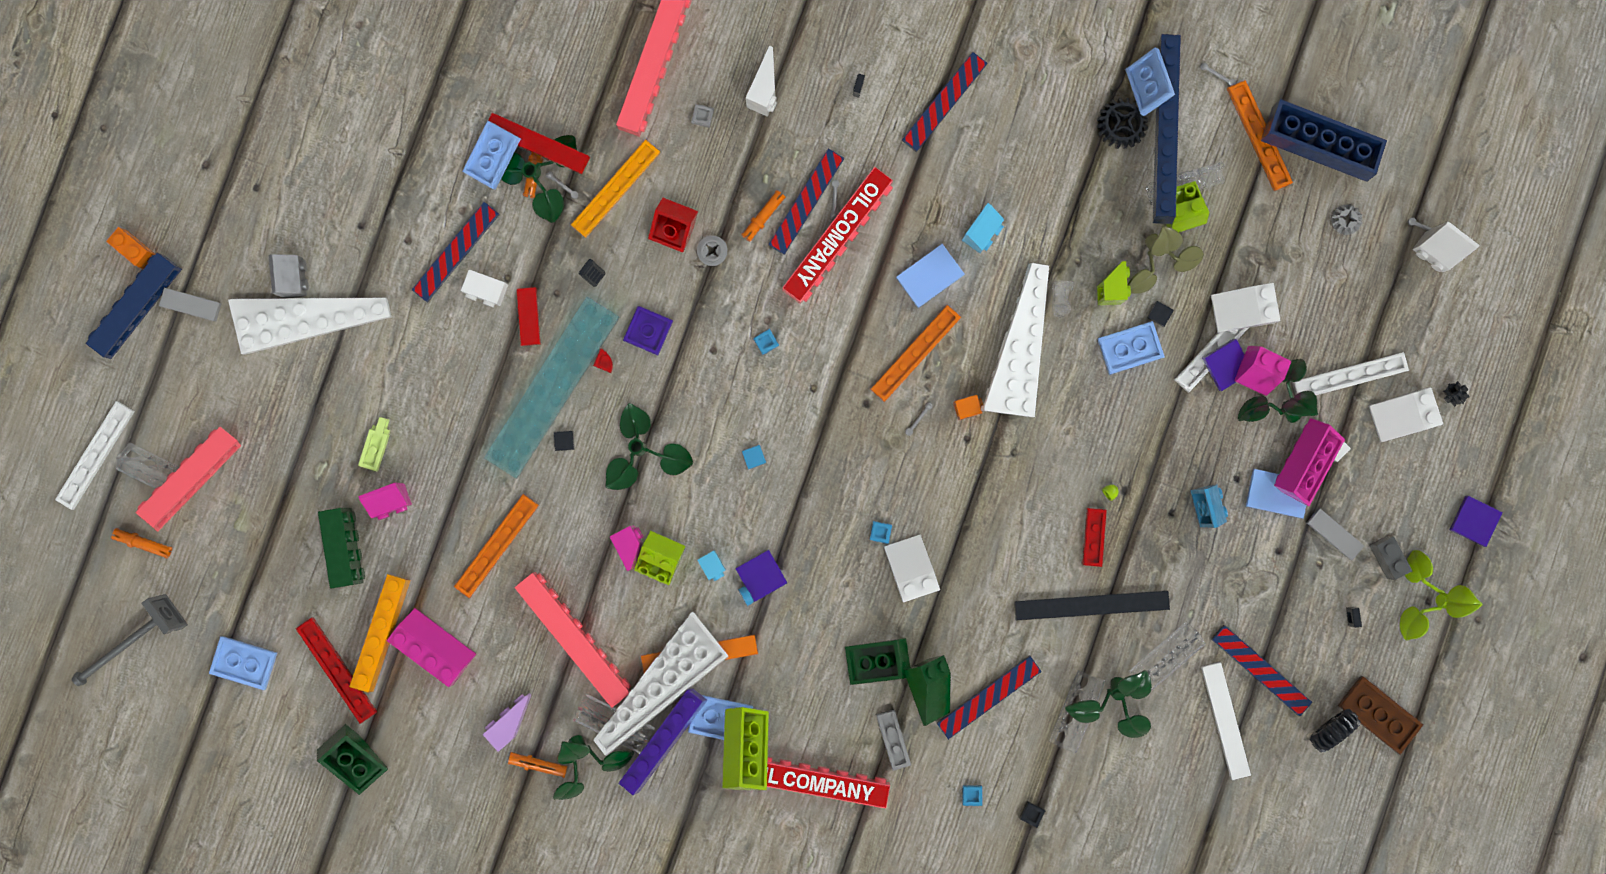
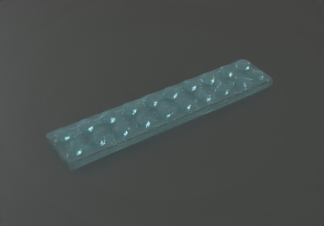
[484,297,620,479]

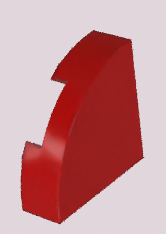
[593,348,613,374]

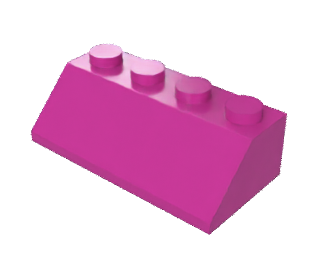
[1274,418,1345,506]
[387,608,476,687]

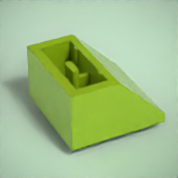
[1166,181,1210,232]
[1097,261,1131,305]
[634,531,686,585]

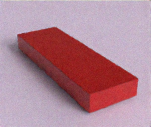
[517,287,541,346]
[1082,508,1107,567]

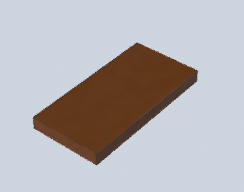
[1337,676,1424,755]

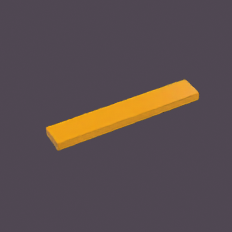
[571,139,660,238]

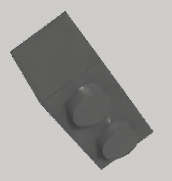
[1369,536,1412,580]

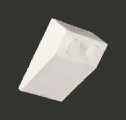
[746,46,777,117]
[1412,222,1480,272]
[1211,283,1280,333]
[1368,388,1443,442]
[884,535,940,602]

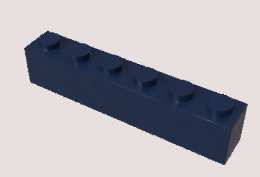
[85,253,182,359]

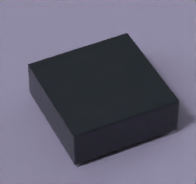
[852,74,865,98]
[1147,301,1174,327]
[554,431,575,451]
[1346,607,1362,628]
[1019,801,1046,828]

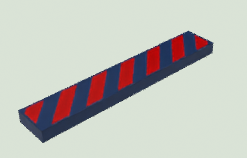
[902,52,988,152]
[768,148,844,255]
[412,202,500,303]
[1211,625,1312,717]
[937,655,1042,740]

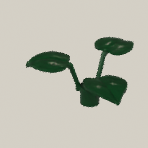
[501,135,577,223]
[1238,359,1318,423]
[605,403,693,490]
[1065,670,1152,738]
[553,735,634,800]

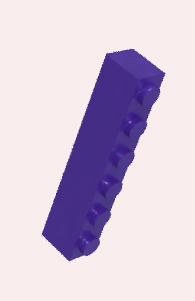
[618,688,707,795]

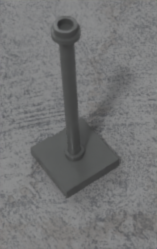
[72,594,188,686]

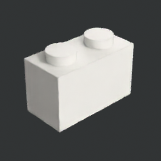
[461,270,508,308]

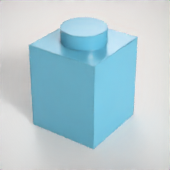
[697,550,726,581]

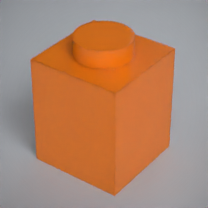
[953,395,983,421]

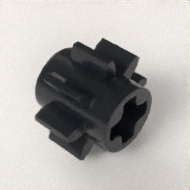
[1443,381,1470,407]

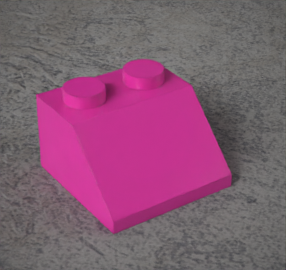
[1234,346,1291,396]
[358,483,412,520]
[610,525,644,571]

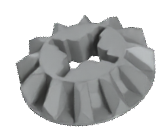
[1331,204,1363,235]
[697,236,727,266]

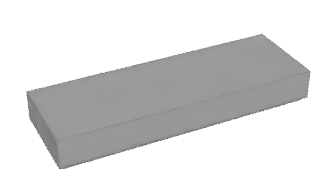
[159,288,221,322]
[1306,509,1364,561]
[876,709,911,771]

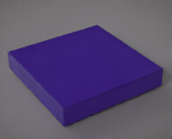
[623,306,673,356]
[1202,338,1245,391]
[1449,496,1503,547]
[735,550,787,602]

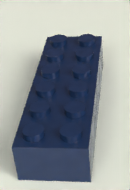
[1261,99,1387,182]

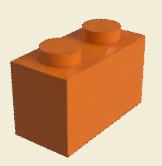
[106,227,155,269]

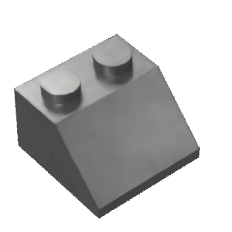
[268,254,309,298]

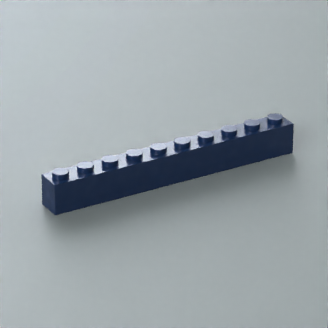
[1153,34,1181,224]

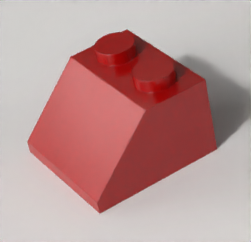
[648,198,698,253]

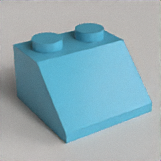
[962,203,1004,253]

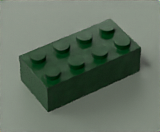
[318,508,365,589]

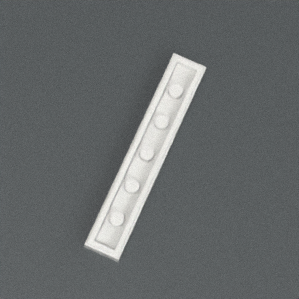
[1174,328,1248,393]
[1292,352,1409,395]
[55,401,135,510]
[1201,662,1251,780]

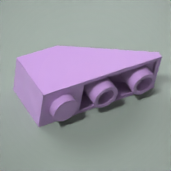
[483,693,531,752]

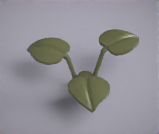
[1127,226,1204,294]

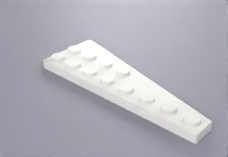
[981,263,1049,417]
[228,298,392,355]
[594,612,729,756]

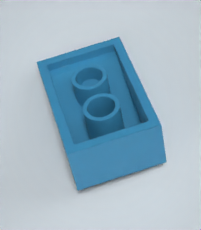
[1190,484,1228,528]

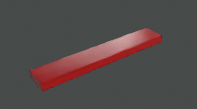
[488,113,590,175]
[295,617,377,724]

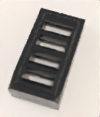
[578,259,606,287]

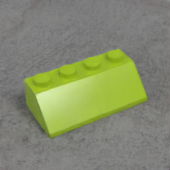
[722,707,769,790]

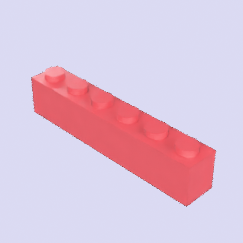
[135,427,241,532]

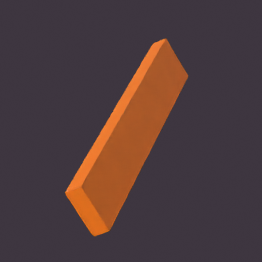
[1227,80,1293,191]
[870,305,961,402]
[454,494,539,598]
[641,634,758,673]

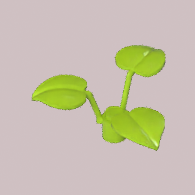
[1400,550,1483,641]

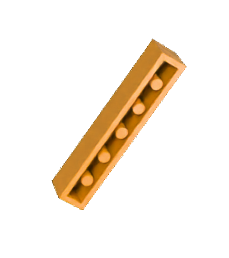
[350,574,411,693]

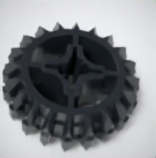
[1096,98,1149,149]
[1310,709,1361,753]

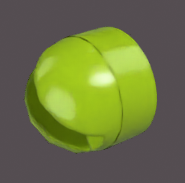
[1102,484,1119,501]

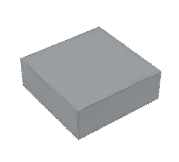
[691,104,714,128]

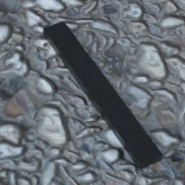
[1014,590,1170,621]

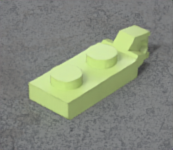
[358,417,390,472]

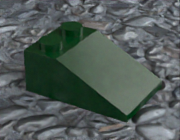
[845,638,910,685]
[904,655,951,726]
[317,724,388,795]

